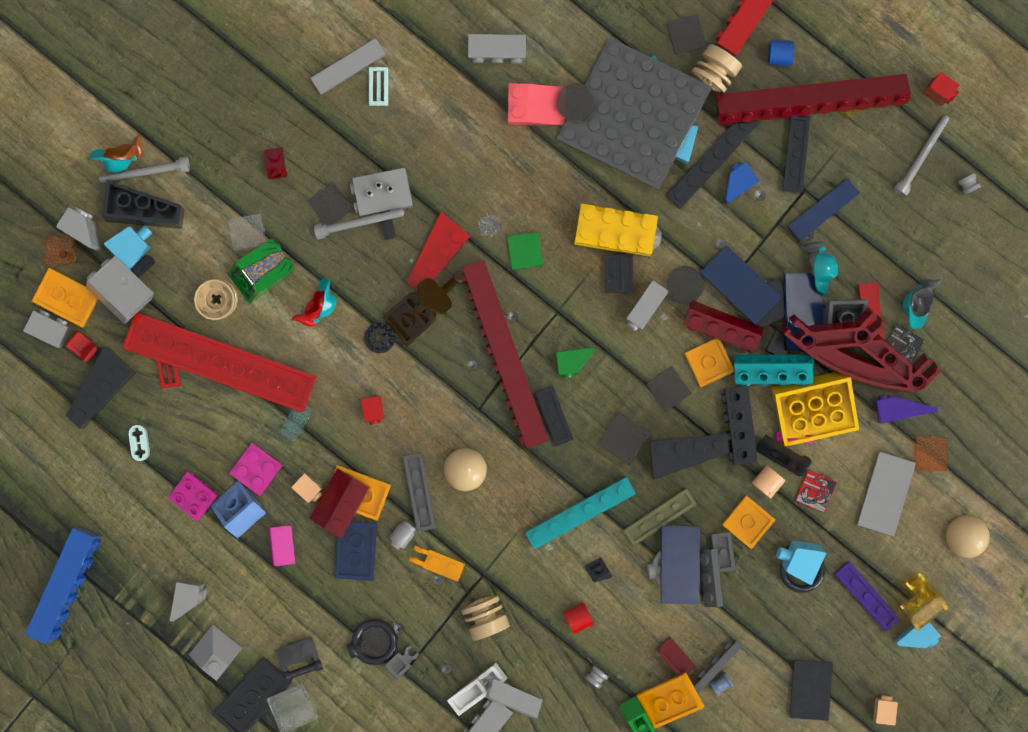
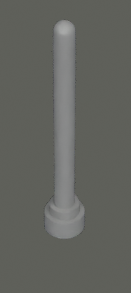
[894,115,949,197]
[98,156,190,183]
[314,209,405,240]

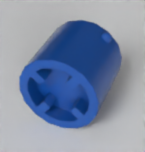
[768,40,794,66]

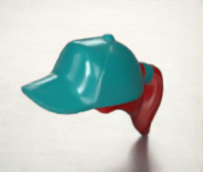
[292,278,337,327]

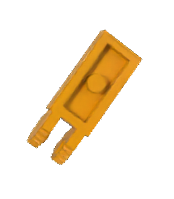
[409,545,465,582]

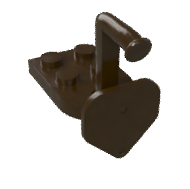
[383,272,464,346]

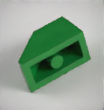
[556,348,595,379]
[619,696,656,732]

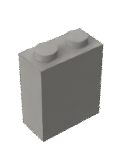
[625,280,669,332]

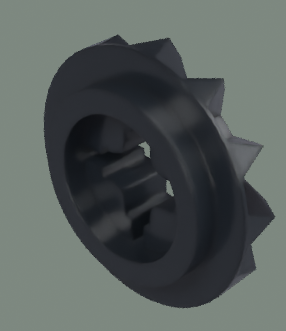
[364,323,395,353]

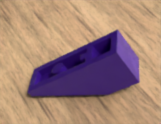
[874,394,938,424]

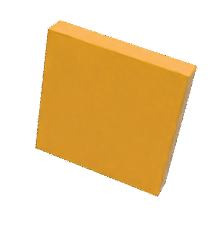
[684,338,735,388]
[721,495,776,549]

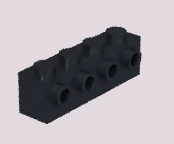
[721,386,758,465]

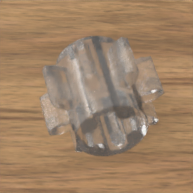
[478,213,502,238]

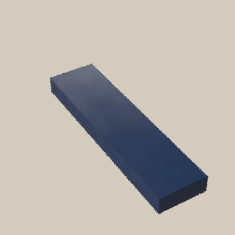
[788,179,860,241]

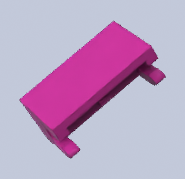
[268,525,295,566]

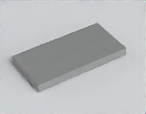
[856,452,916,536]

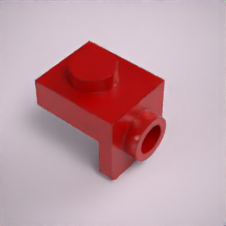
[65,330,98,363]

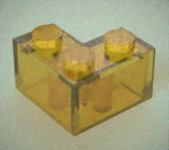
[900,573,949,631]

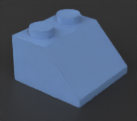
[210,480,266,539]

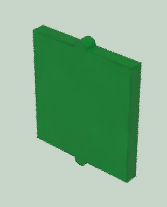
[507,232,543,270]

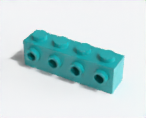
[734,355,814,386]

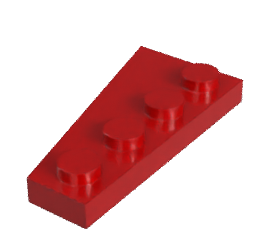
[407,212,471,291]

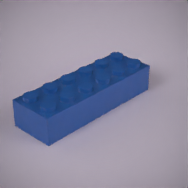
[25,526,102,644]

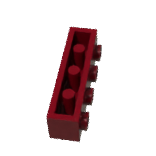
[683,300,764,352]

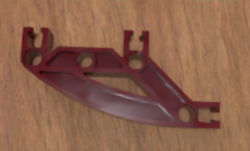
[781,307,942,391]

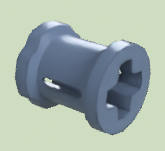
[709,671,734,697]

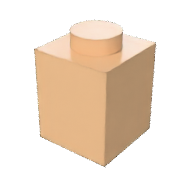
[291,473,323,503]
[873,695,898,725]

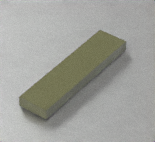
[622,488,697,547]

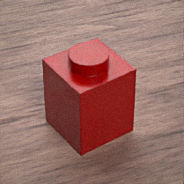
[361,396,385,425]

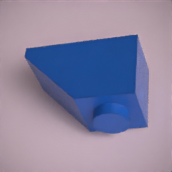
[724,162,760,205]

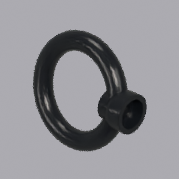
[780,545,825,593]
[347,619,398,665]

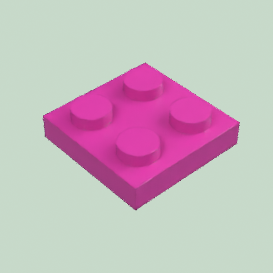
[229,443,283,496]

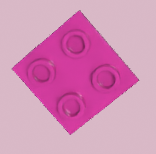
[168,471,218,522]

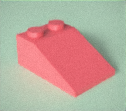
[508,83,566,126]

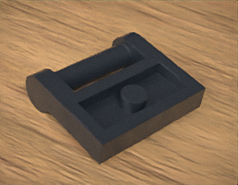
[275,637,323,683]

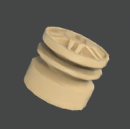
[691,44,742,94]
[194,279,238,320]
[461,595,510,641]

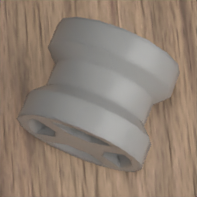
[958,173,982,195]
[585,665,609,689]

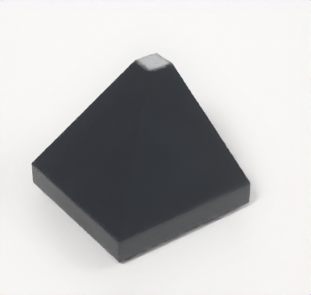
[585,558,612,583]

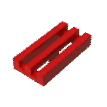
[157,361,181,389]

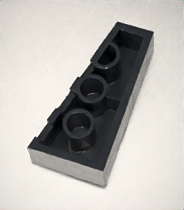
[102,179,185,229]
[66,346,136,429]
[649,434,729,480]

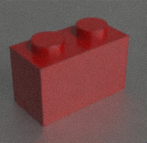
[923,72,960,106]

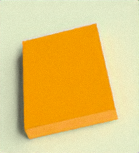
[31,268,98,328]
[333,465,391,521]
[636,672,704,729]

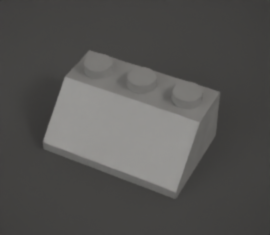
[56,207,102,251]

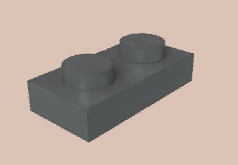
[711,532,736,572]

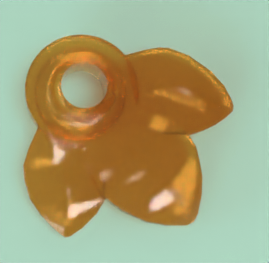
[42,233,76,266]

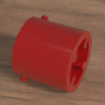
[563,602,595,635]

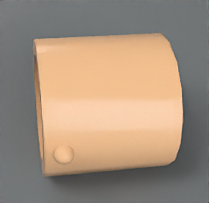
[752,465,785,499]

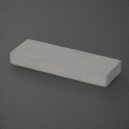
[485,679,542,719]

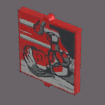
[795,470,837,513]

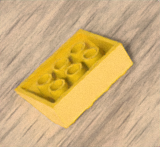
[771,371,859,447]

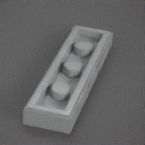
[311,38,386,95]

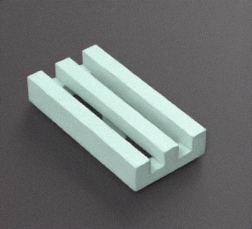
[369,67,388,106]

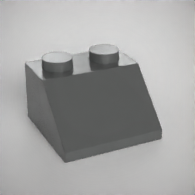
[823,299,868,336]

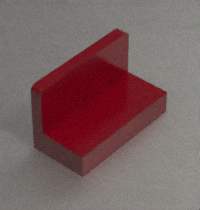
[656,637,696,676]

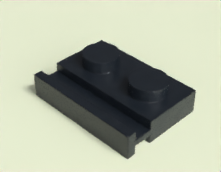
[605,254,634,293]

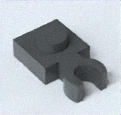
[384,645,419,679]

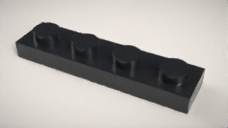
[783,116,811,194]

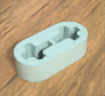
[129,425,150,461]

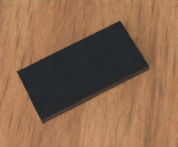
[212,657,292,732]

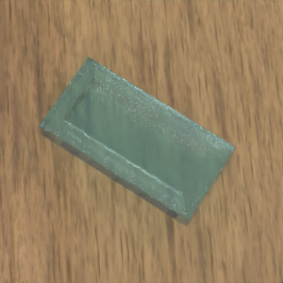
[278,405,314,443]

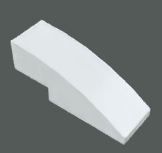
[447,663,507,716]

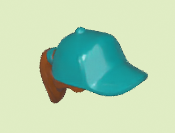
[90,134,143,173]

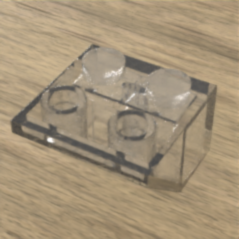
[267,683,319,732]

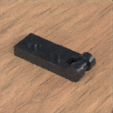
[756,434,812,476]

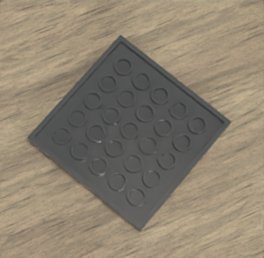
[557,38,712,190]

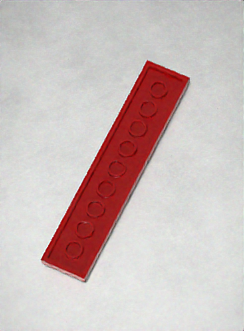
[122,312,317,413]

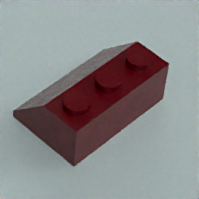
[309,468,371,538]

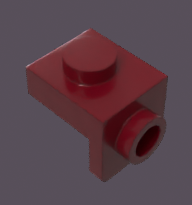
[264,147,287,179]

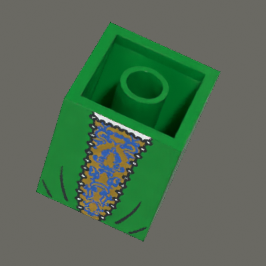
[227,239,294,304]

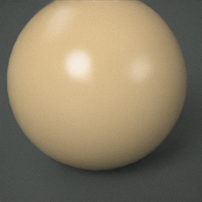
[444,448,487,491]
[946,515,990,558]

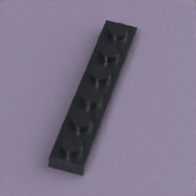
[666,121,759,209]

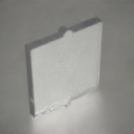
[228,214,266,250]

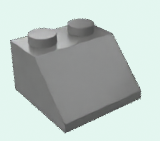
[170,579,207,621]

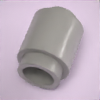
[389,520,416,550]

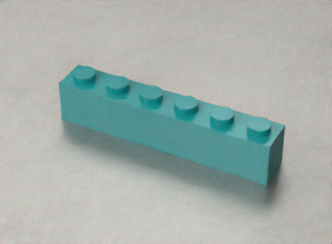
[525,476,636,550]

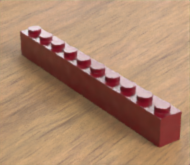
[715,74,911,124]
[462,260,549,449]

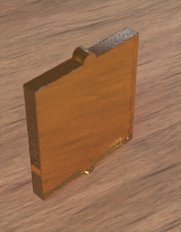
[915,435,948,473]

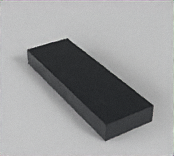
[535,386,573,446]

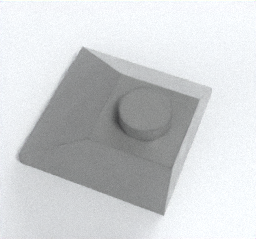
[189,624,243,681]

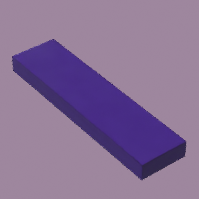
[834,561,900,631]

